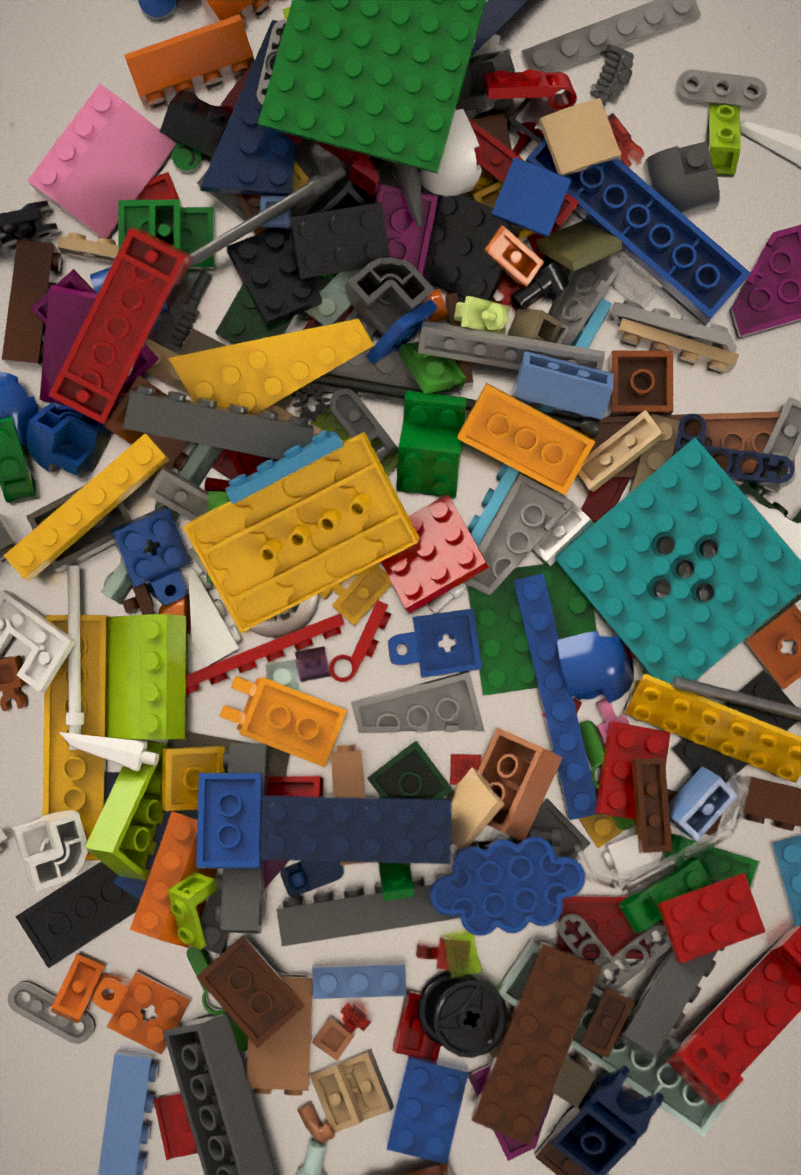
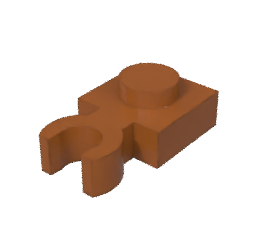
[0,655,27,711]

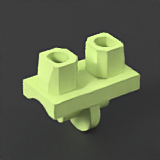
[454,296,510,334]

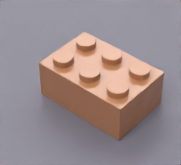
[478,728,563,841]

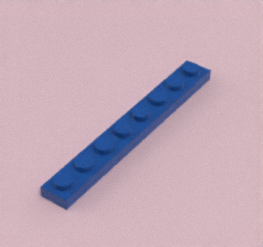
[513,574,597,820]

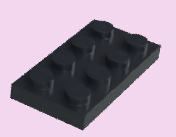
[670,670,799,783]
[15,862,140,968]

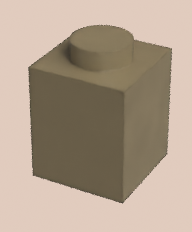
[507,308,562,343]

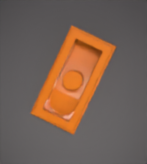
[484,226,544,287]

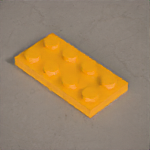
[457,383,595,495]

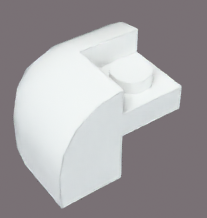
[419,109,482,197]
[12,810,88,892]

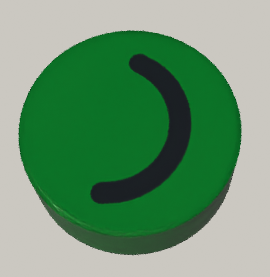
[171,142,202,173]

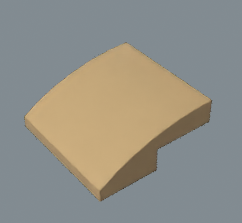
[538,98,621,176]
[446,767,505,849]
[310,1050,394,1132]

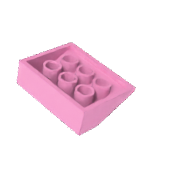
[27,84,177,239]

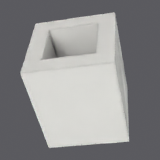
[603,832,653,875]

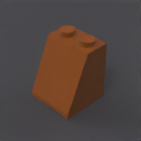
[104,375,198,471]

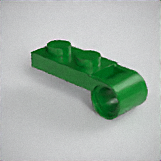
[0,416,37,503]
[662,833,760,890]
[618,858,713,933]
[378,863,415,901]

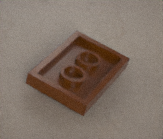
[196,935,305,1048]

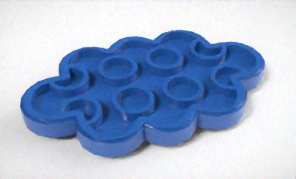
[430,837,585,936]

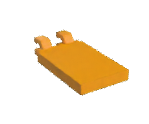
[219,676,347,767]

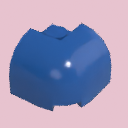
[0,371,38,445]
[26,402,110,475]
[557,631,634,703]

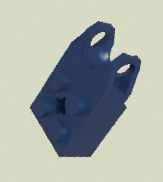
[550,1065,664,1175]

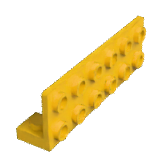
[625,674,801,783]

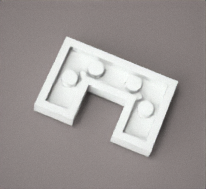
[0,590,76,692]

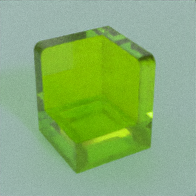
[443,933,482,978]

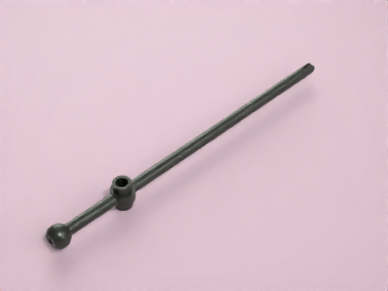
[310,373,600,438]

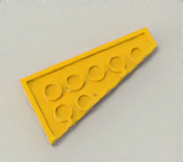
[168,318,374,414]

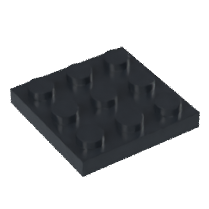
[423,194,522,301]

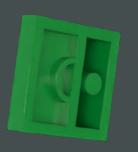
[118,199,215,269]
[396,391,467,497]

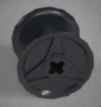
[417,971,509,1058]

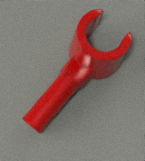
[512,122,542,155]

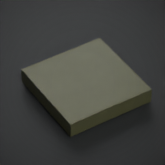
[536,220,622,271]

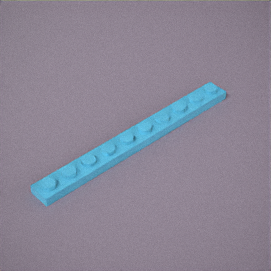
[468,298,612,547]

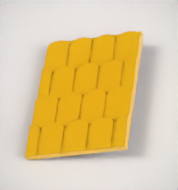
[183,432,420,633]

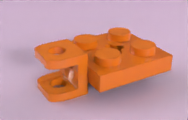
[745,604,801,690]
[92,971,191,1055]

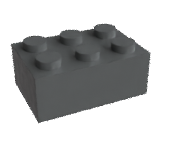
[26,485,134,573]

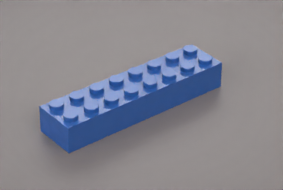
[526,138,751,325]

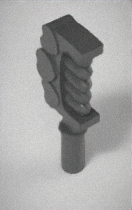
[591,45,634,107]
[156,270,211,353]

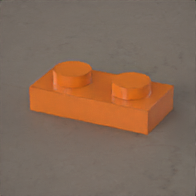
[50,954,105,1024]

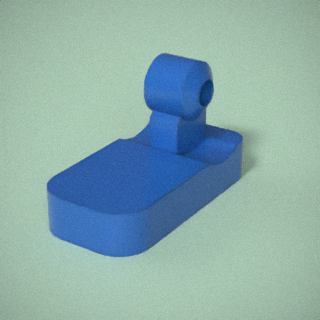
[280,861,344,897]

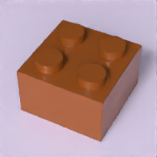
[609,350,673,416]

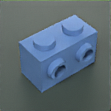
[669,766,738,842]

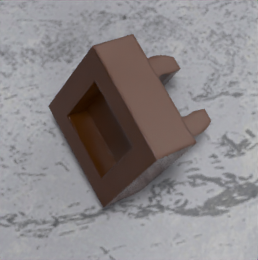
[122,583,157,615]

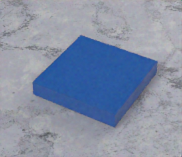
[491,157,572,238]
[366,299,437,364]

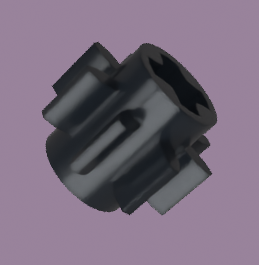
[292,384,330,422]

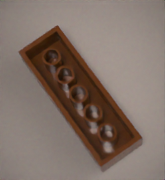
[471,941,602,1146]

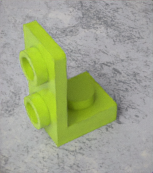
[708,104,741,175]
[168,872,217,950]

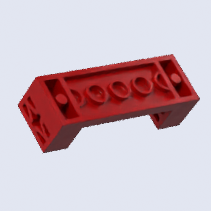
[48,228,194,424]
[666,925,801,1106]

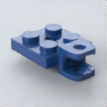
[110,505,190,605]
[388,608,482,678]

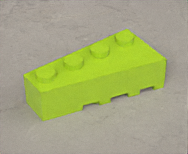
[85,739,168,881]

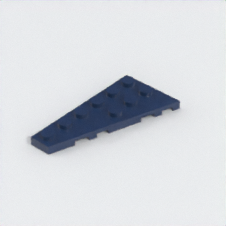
[200,20,295,196]

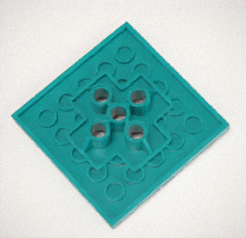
[555,437,801,684]

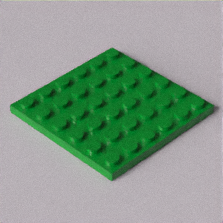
[258,0,487,174]

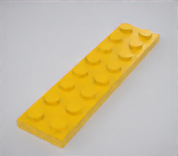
[42,615,108,861]

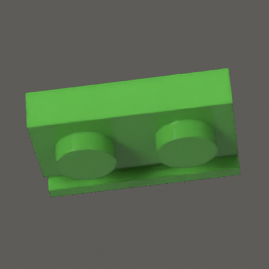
[398,342,466,394]

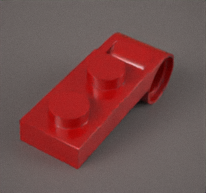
[483,69,577,111]
[329,600,392,683]

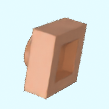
[312,1017,355,1060]

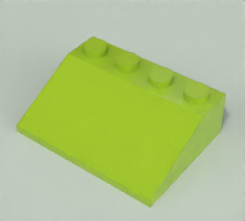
[106,614,186,739]

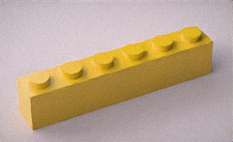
[4,433,170,581]

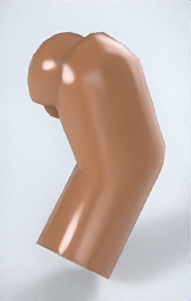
[297,1102,335,1144]

